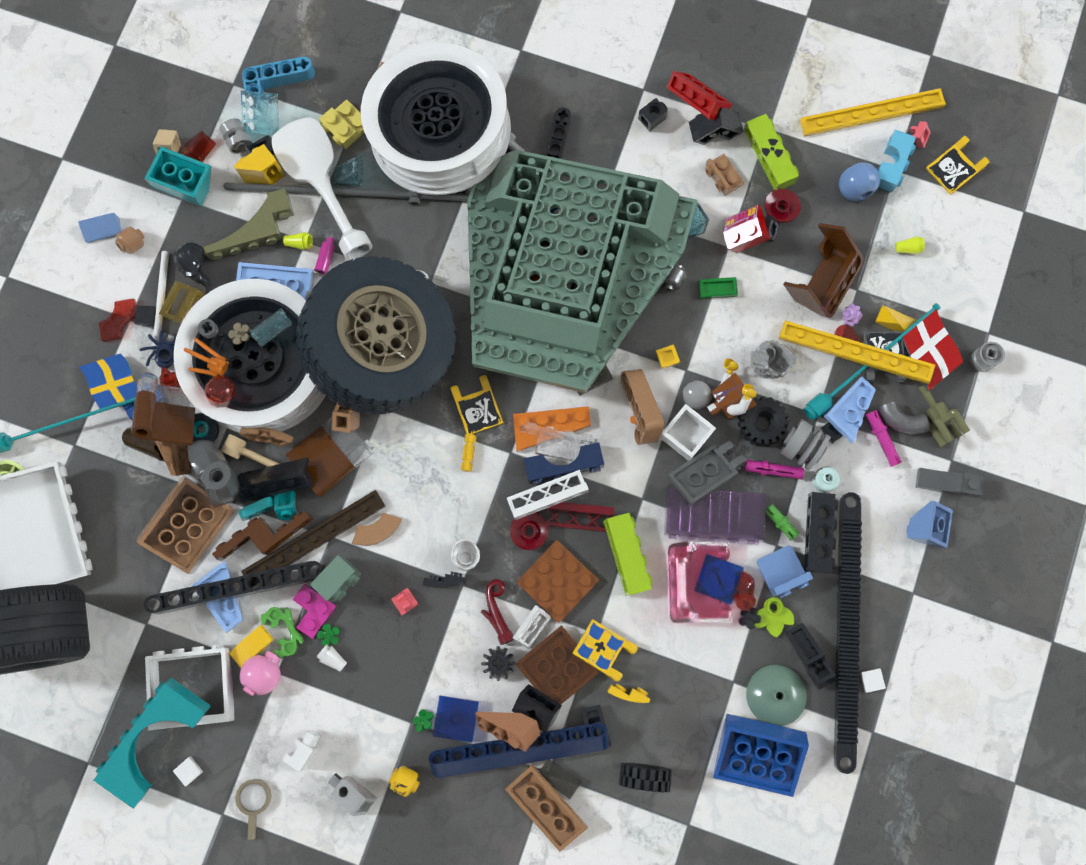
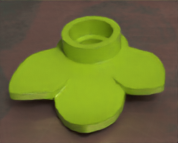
[754,597,794,637]

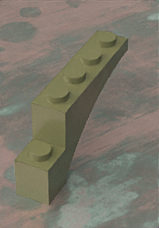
[203,188,294,260]

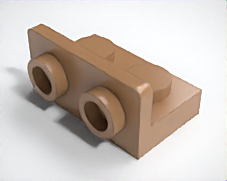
[705,154,744,196]

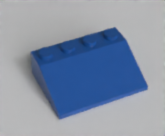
[713,714,809,797]

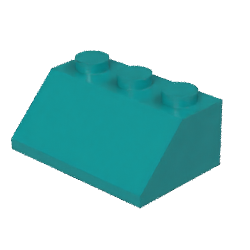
[145,147,212,207]

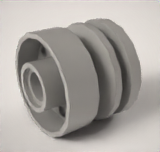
[780,419,831,471]

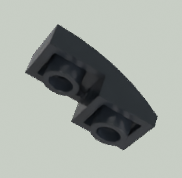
[423,571,466,588]

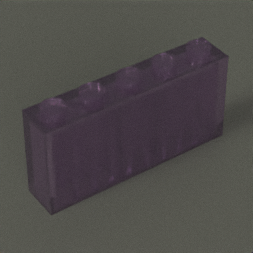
[664,487,766,545]

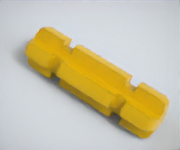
[461,434,476,472]

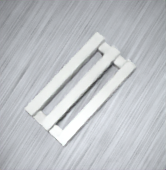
[513,605,551,649]

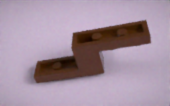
[212,511,314,561]

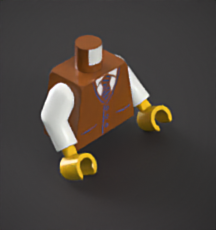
[707,358,757,418]

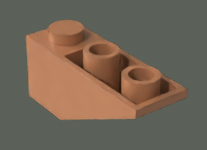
[475,712,540,751]

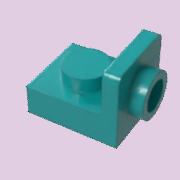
[274,490,298,520]

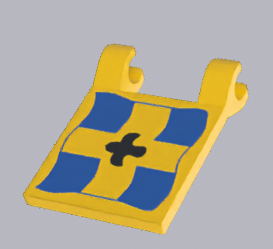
[572,619,638,682]

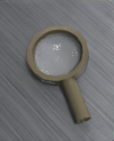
[235,779,272,840]

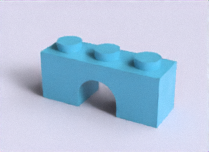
[877,129,916,192]

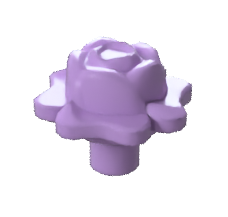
[842,303,862,327]

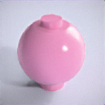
[240,651,281,696]

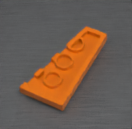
[513,406,591,452]

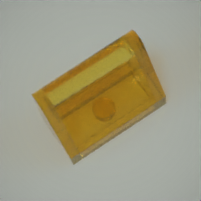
[159,281,205,325]

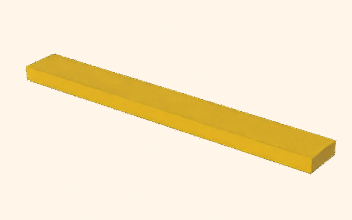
[799,88,946,137]
[779,320,935,384]

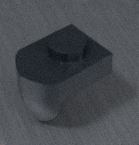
[245,135,275,155]

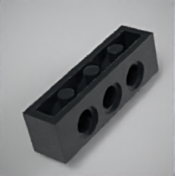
[804,492,838,574]

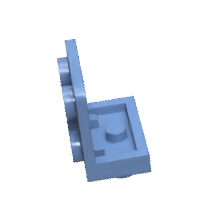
[757,545,813,598]

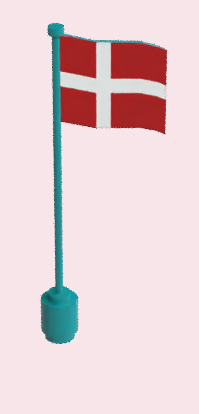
[803,303,963,420]

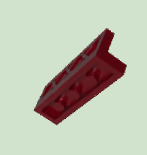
[536,499,614,532]

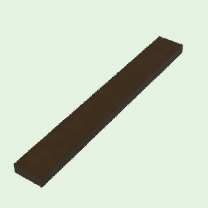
[241,490,386,588]

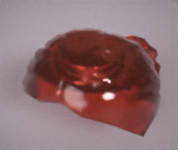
[729,571,756,611]

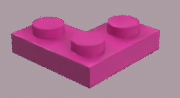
[293,584,337,639]

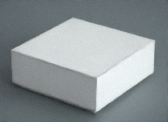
[859,668,886,693]
[173,756,203,787]

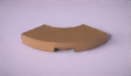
[239,427,294,447]
[352,513,402,546]

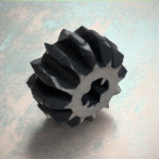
[481,646,515,681]

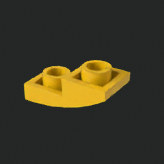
[229,625,274,668]
[607,684,651,703]

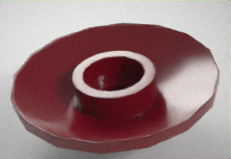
[764,189,801,223]
[510,513,549,551]

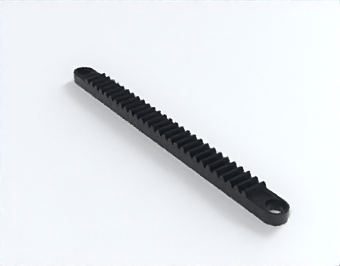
[834,492,862,774]

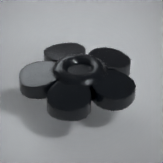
[738,607,761,629]

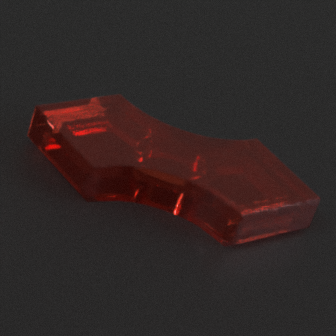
[99,298,137,342]

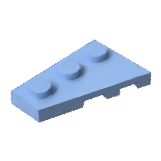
[823,377,876,443]

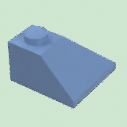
[907,501,953,548]

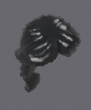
[174,242,214,295]

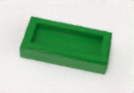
[698,277,738,299]

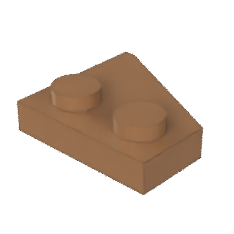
[156,441,192,476]

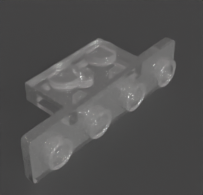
[520,422,598,461]

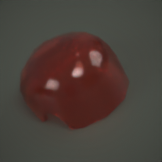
[205,375,236,408]

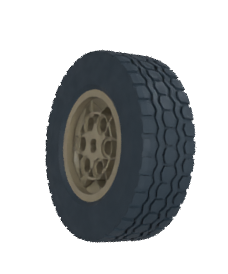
[296,256,456,415]

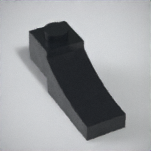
[786,623,836,690]

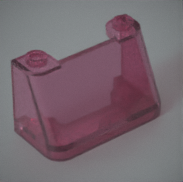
[668,541,732,623]

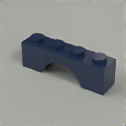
[524,442,604,485]

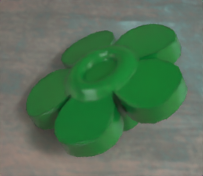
[317,623,340,646]
[413,709,434,732]

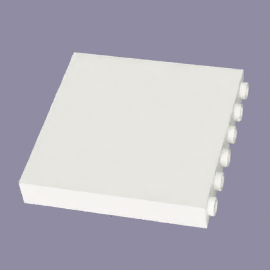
[0,462,93,590]

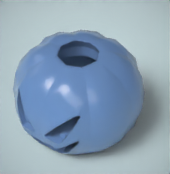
[838,162,880,202]

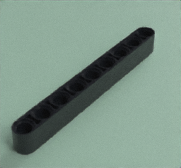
[144,561,324,614]

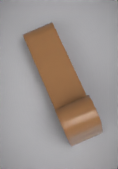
[621,369,664,445]

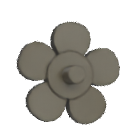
[228,323,250,345]

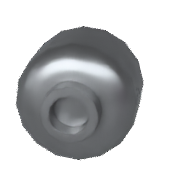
[662,263,686,292]

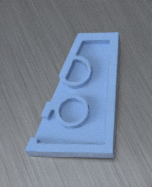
[192,561,244,633]

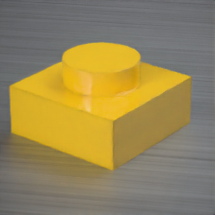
[655,344,680,369]

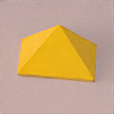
[875,305,918,332]

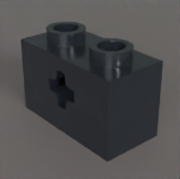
[512,684,562,733]

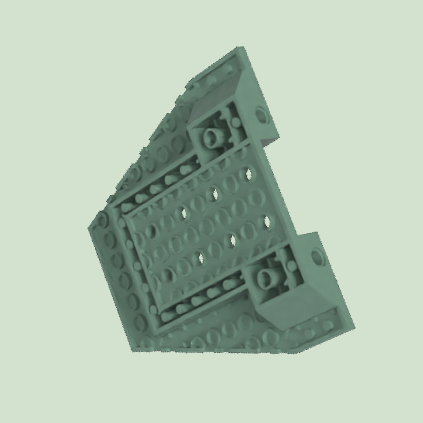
[467,150,698,393]

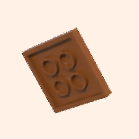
[516,540,599,623]

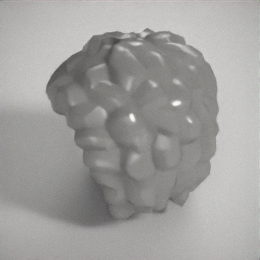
[750,340,796,379]

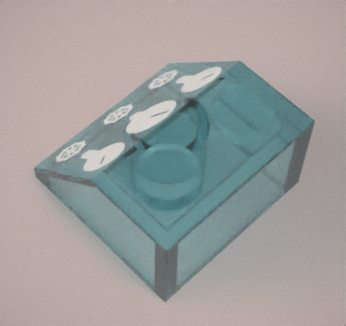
[241,91,279,135]

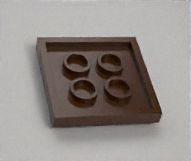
[515,625,599,705]

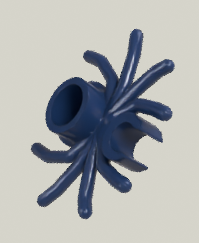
[139,330,176,373]

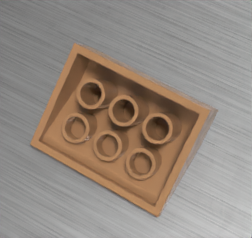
[136,475,234,574]

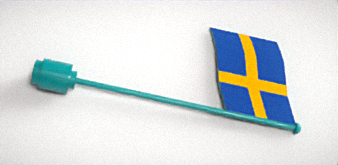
[0,353,141,453]

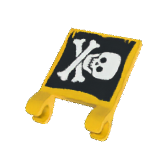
[926,136,990,195]
[451,375,503,434]

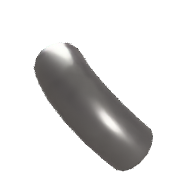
[878,401,930,435]

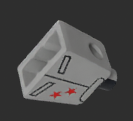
[328,773,377,816]

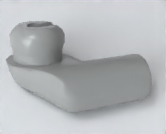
[508,132,525,151]

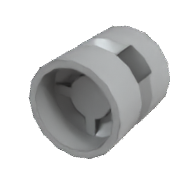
[219,118,251,154]
[970,341,1005,372]

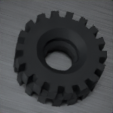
[738,396,789,447]
[619,763,672,793]

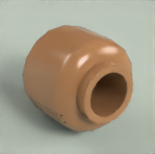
[115,226,145,254]

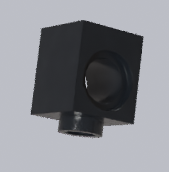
[638,98,668,132]

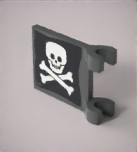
[863,331,907,383]

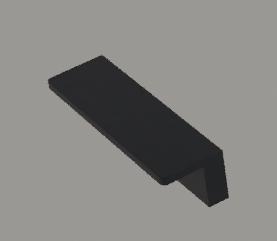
[237,457,313,503]

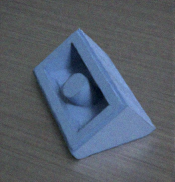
[78,213,122,243]

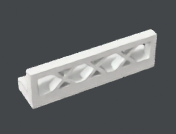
[507,470,589,520]

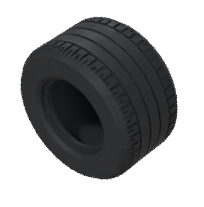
[0,584,90,675]

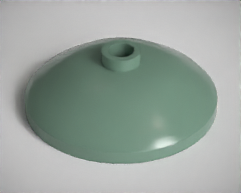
[746,665,807,726]

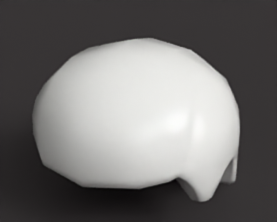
[450,539,480,571]

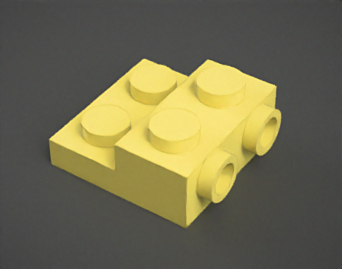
[319,99,365,150]

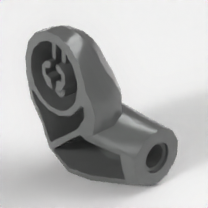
[188,440,239,507]

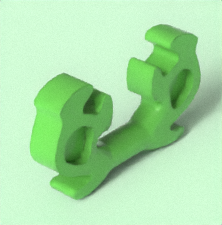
[261,607,304,658]

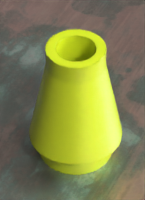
[283,232,313,251]
[895,236,925,255]

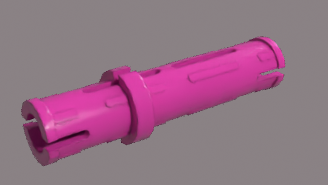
[866,410,902,467]
[744,459,804,480]

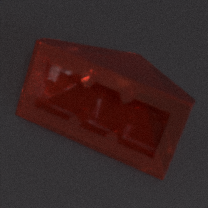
[181,131,216,162]

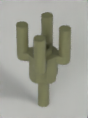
[918,385,970,447]

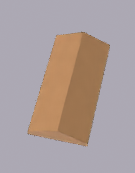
[505,764,588,852]

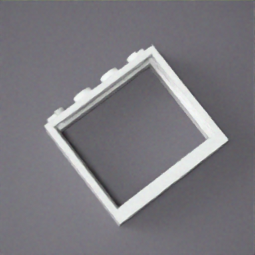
[145,644,234,730]

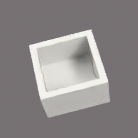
[660,404,716,461]

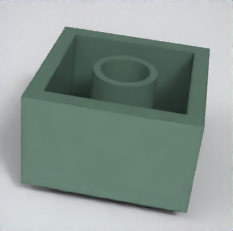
[310,555,362,603]

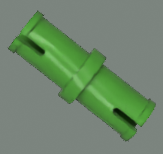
[764,504,800,541]

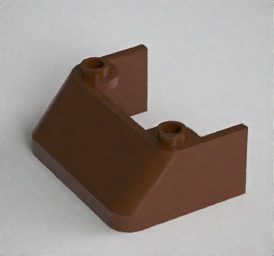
[783,223,863,318]

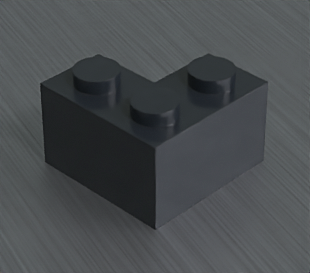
[689,108,744,145]

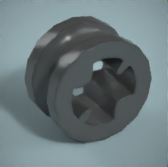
[198,319,218,338]

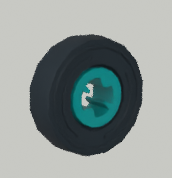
[193,413,220,443]

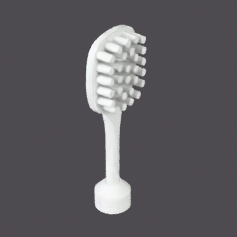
[272,118,372,260]

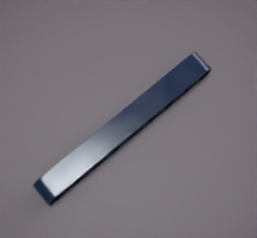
[428,723,610,778]

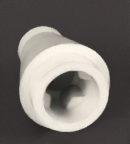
[317,644,347,672]

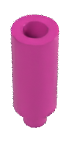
[314,237,336,275]

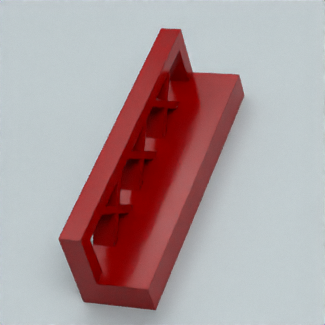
[667,71,732,120]

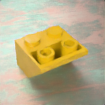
[233,144,285,185]

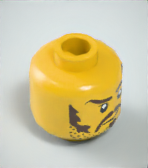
[388,766,420,797]

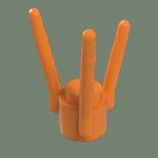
[184,338,229,378]

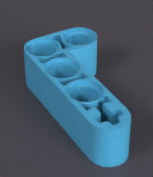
[242,57,315,107]

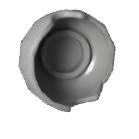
[682,380,712,410]

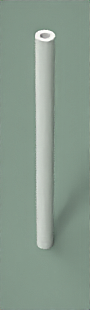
[151,251,169,360]

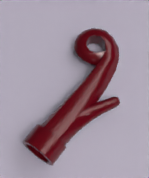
[481,579,515,645]

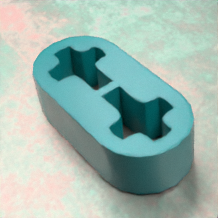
[238,497,274,521]

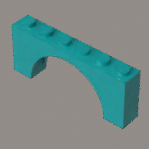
[93,678,211,809]

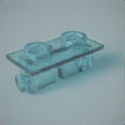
[250,309,293,347]

